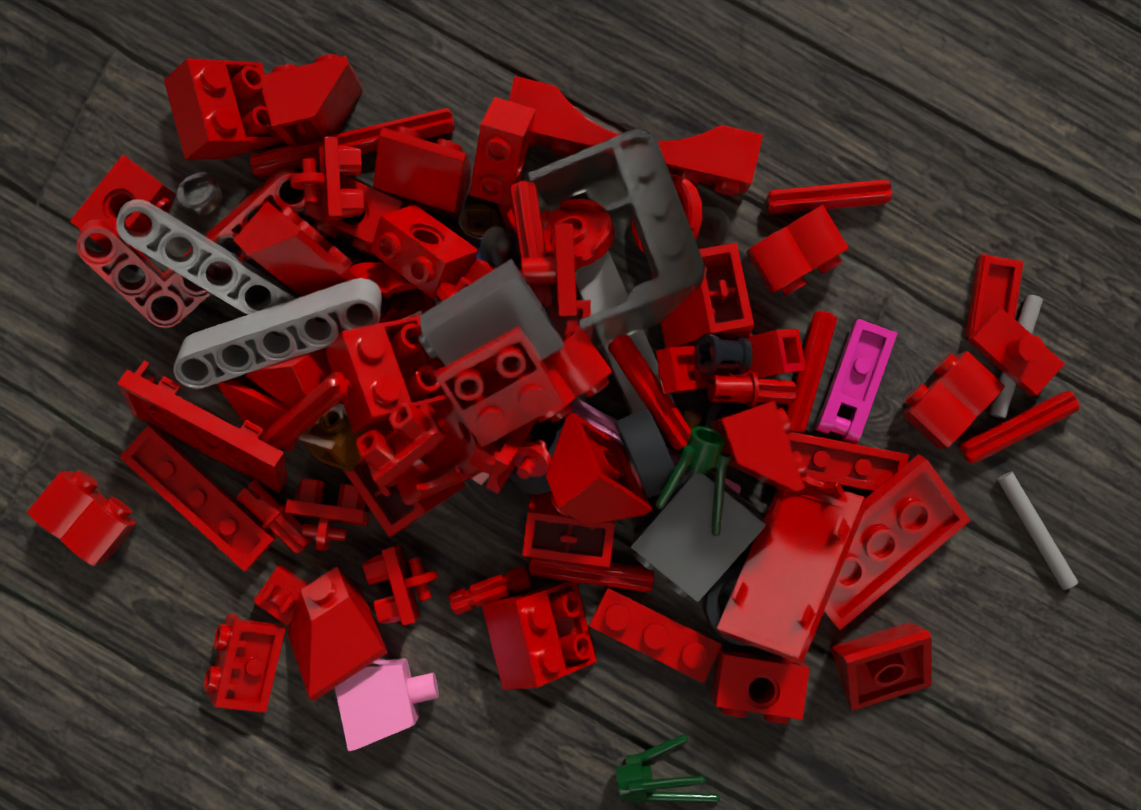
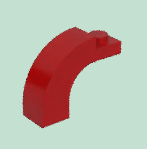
[656,328,806,394]

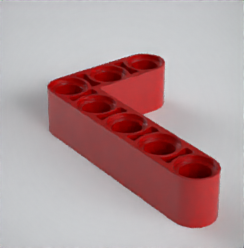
[76,168,308,328]

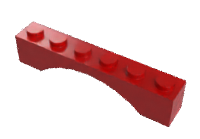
[509,76,763,196]

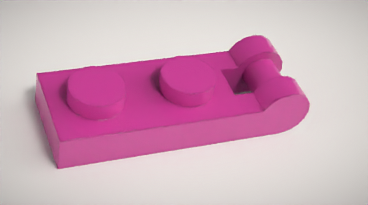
[815,319,898,444]

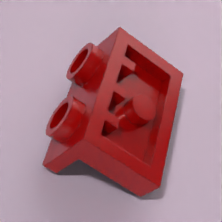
[204,613,286,713]

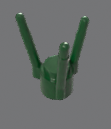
[656,426,731,536]
[616,734,720,803]

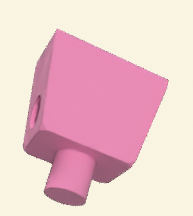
[335,658,439,751]

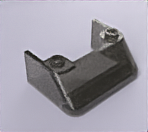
[528,129,706,347]

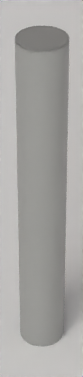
[988,295,1043,419]
[997,472,1078,590]

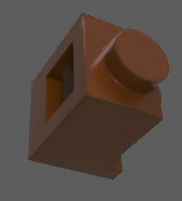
[298,403,375,472]

